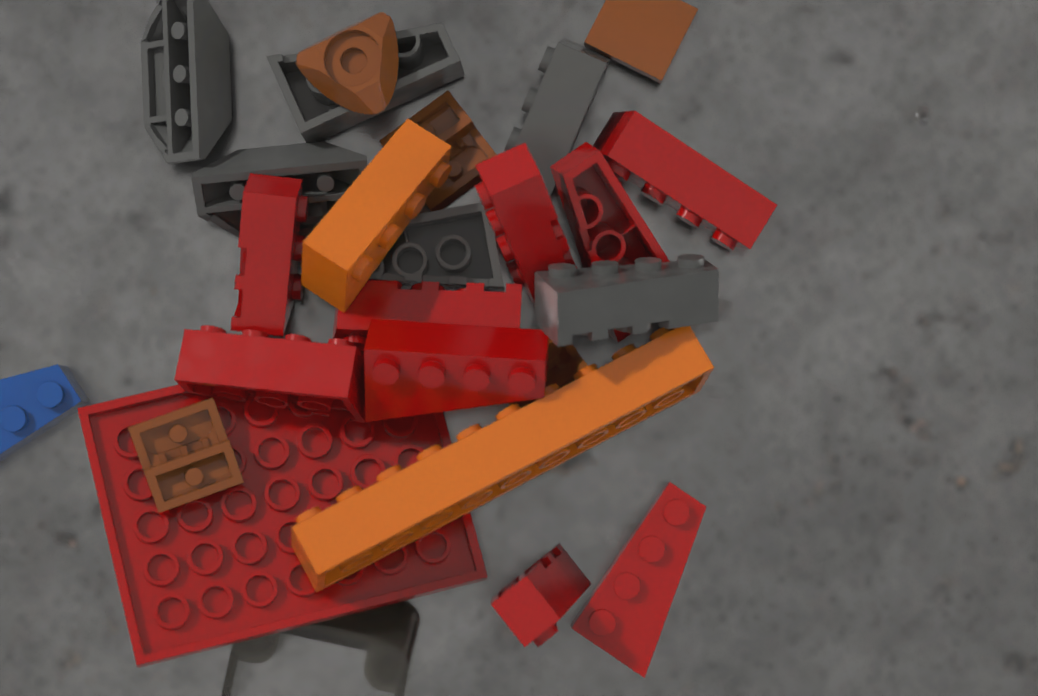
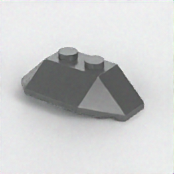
[141,0,232,164]
[191,141,368,237]

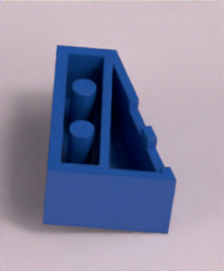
[0,364,91,462]

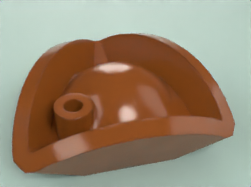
[296,12,399,115]

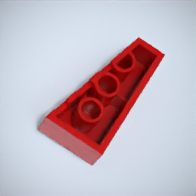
[593,111,777,251]
[550,142,670,343]
[474,143,577,307]
[332,280,522,351]
[364,319,549,422]
[174,325,366,423]
[570,482,706,678]

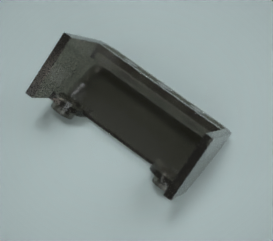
[221,600,421,696]

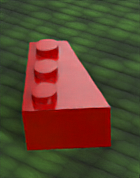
[491,543,592,647]

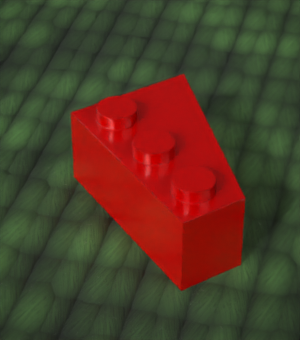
[230,173,309,336]

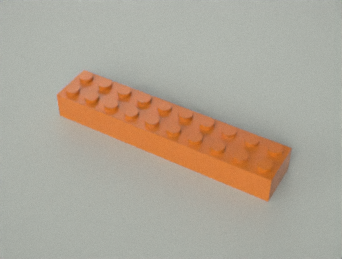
[291,326,714,593]

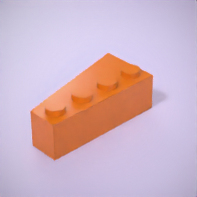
[301,118,452,313]

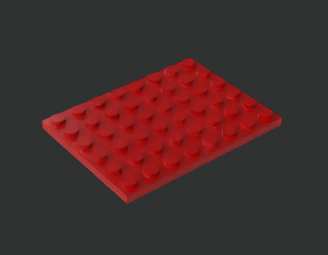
[77,351,488,668]

